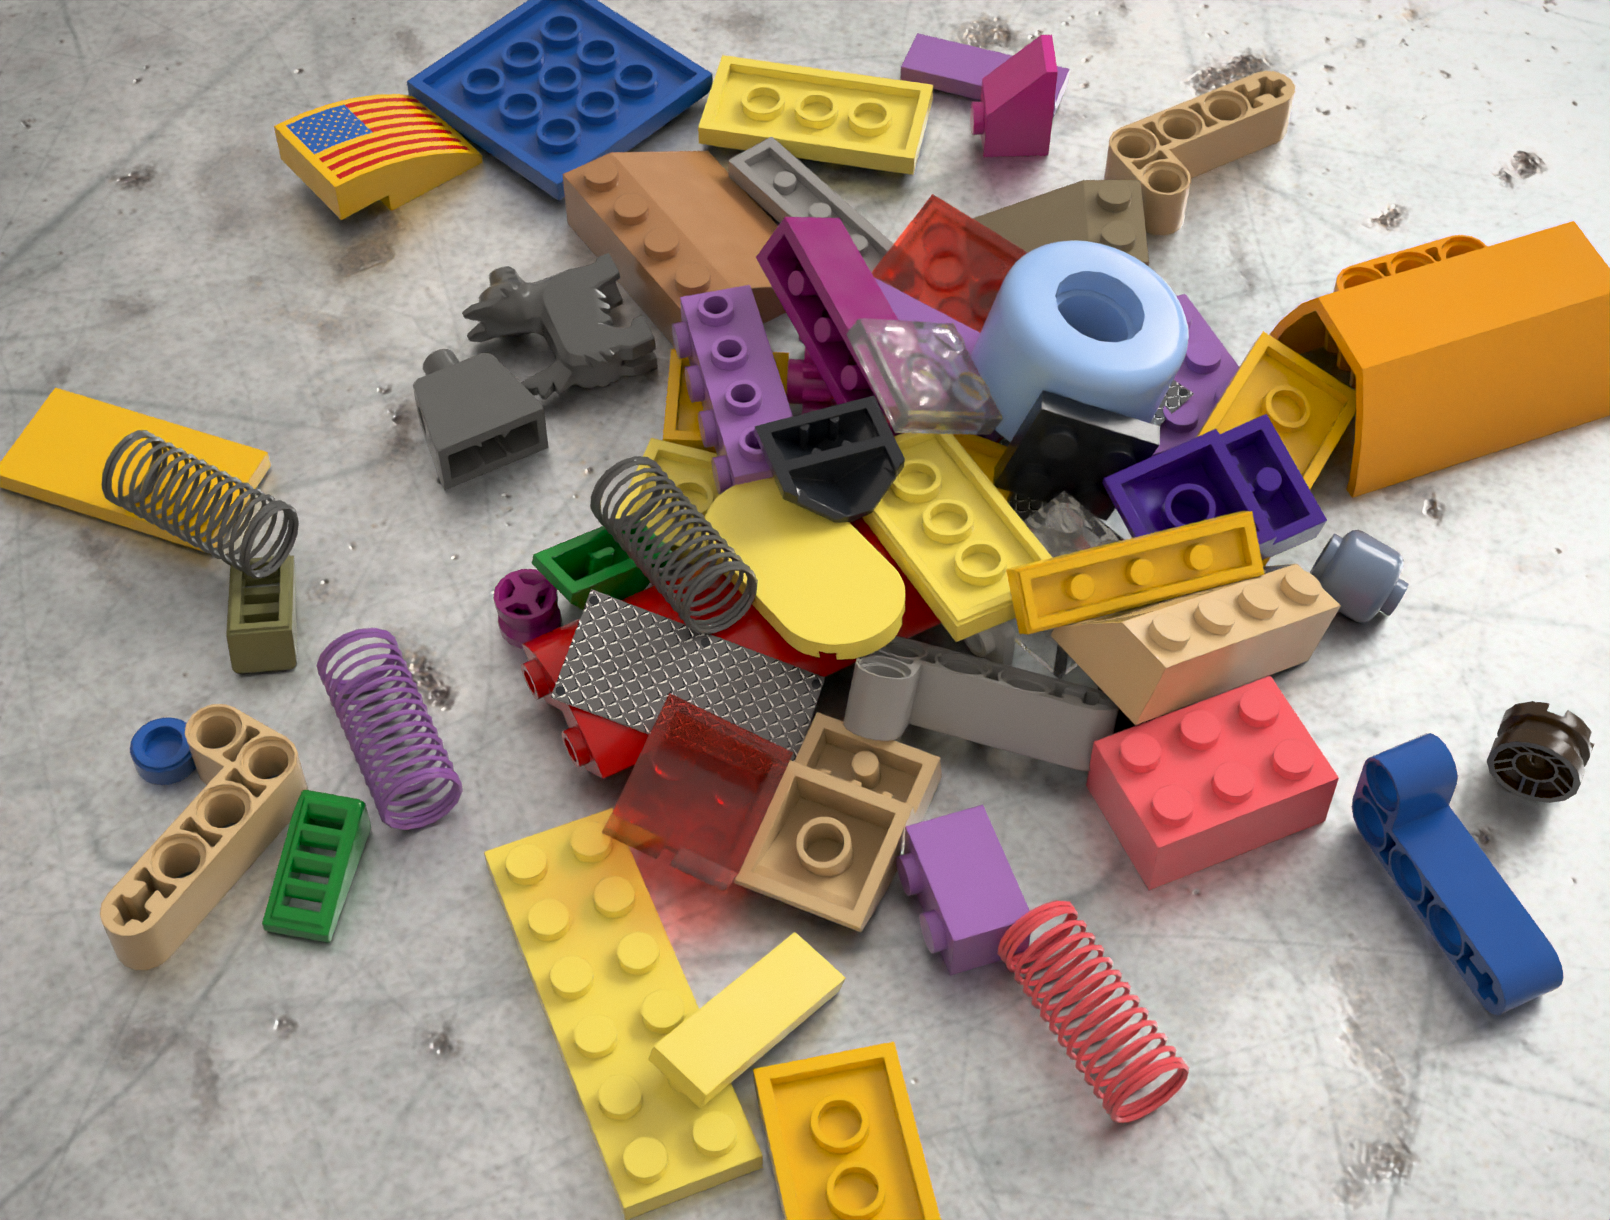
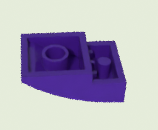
[1102,414,1327,560]

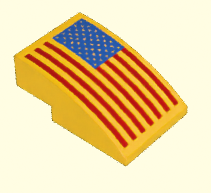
[274,94,483,220]

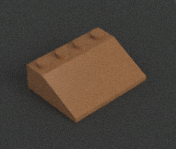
[563,151,786,348]

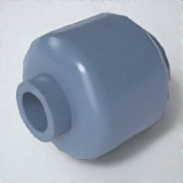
[1310,530,1409,623]

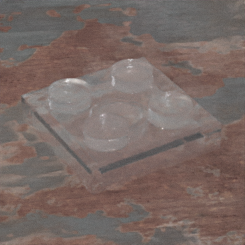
[846,318,1003,435]

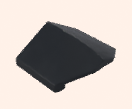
[754,396,905,523]

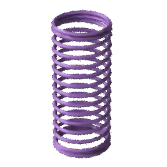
[316,628,463,830]

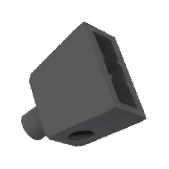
[413,349,549,490]

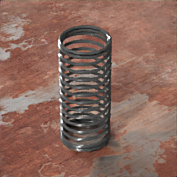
[101,430,299,579]
[590,456,758,634]

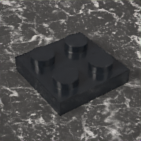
[993,390,1160,521]

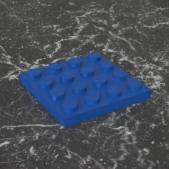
[407,0,713,201]

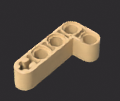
[1104,71,1295,235]
[100,704,308,970]

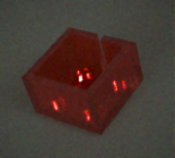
[602,693,793,891]

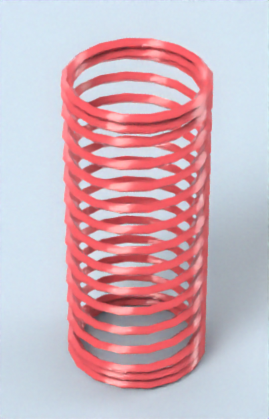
[997,900,1189,1123]

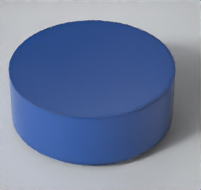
[130,717,196,785]

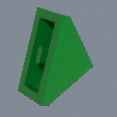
[532,514,672,610]

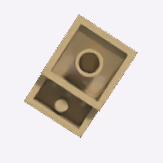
[733,712,942,932]

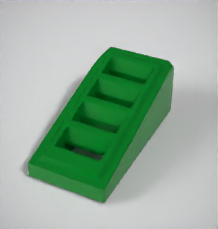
[262,790,372,943]

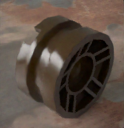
[1487,701,1595,803]

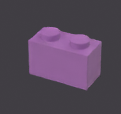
[896,805,1031,976]

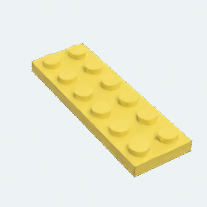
[484,808,763,1220]

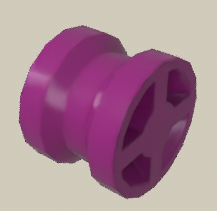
[493,569,562,649]

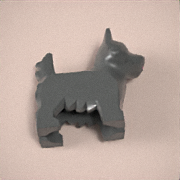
[462,253,658,400]

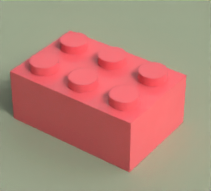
[1086,675,1339,890]

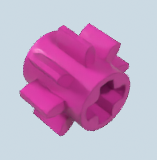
[787,347,837,414]

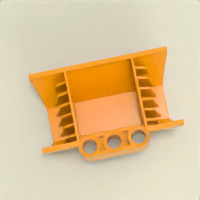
[1269,221,1610,498]

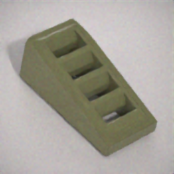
[226,555,297,674]

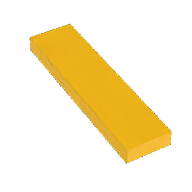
[1006,511,1265,635]

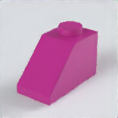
[970,35,1058,157]

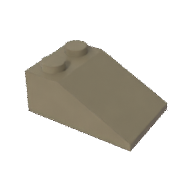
[966,180,1149,310]

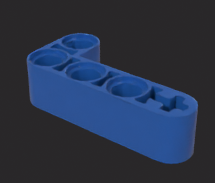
[1351,733,1564,1015]

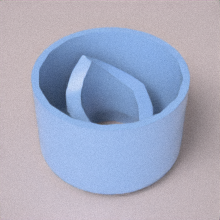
[968,241,1189,442]

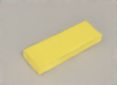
[648,932,846,1109]

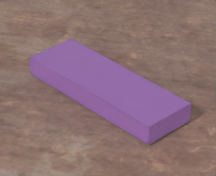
[900,33,1070,118]

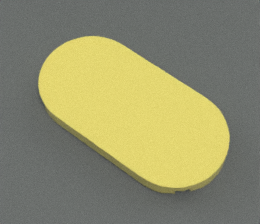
[705,477,905,660]

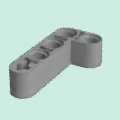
[843,636,1120,771]

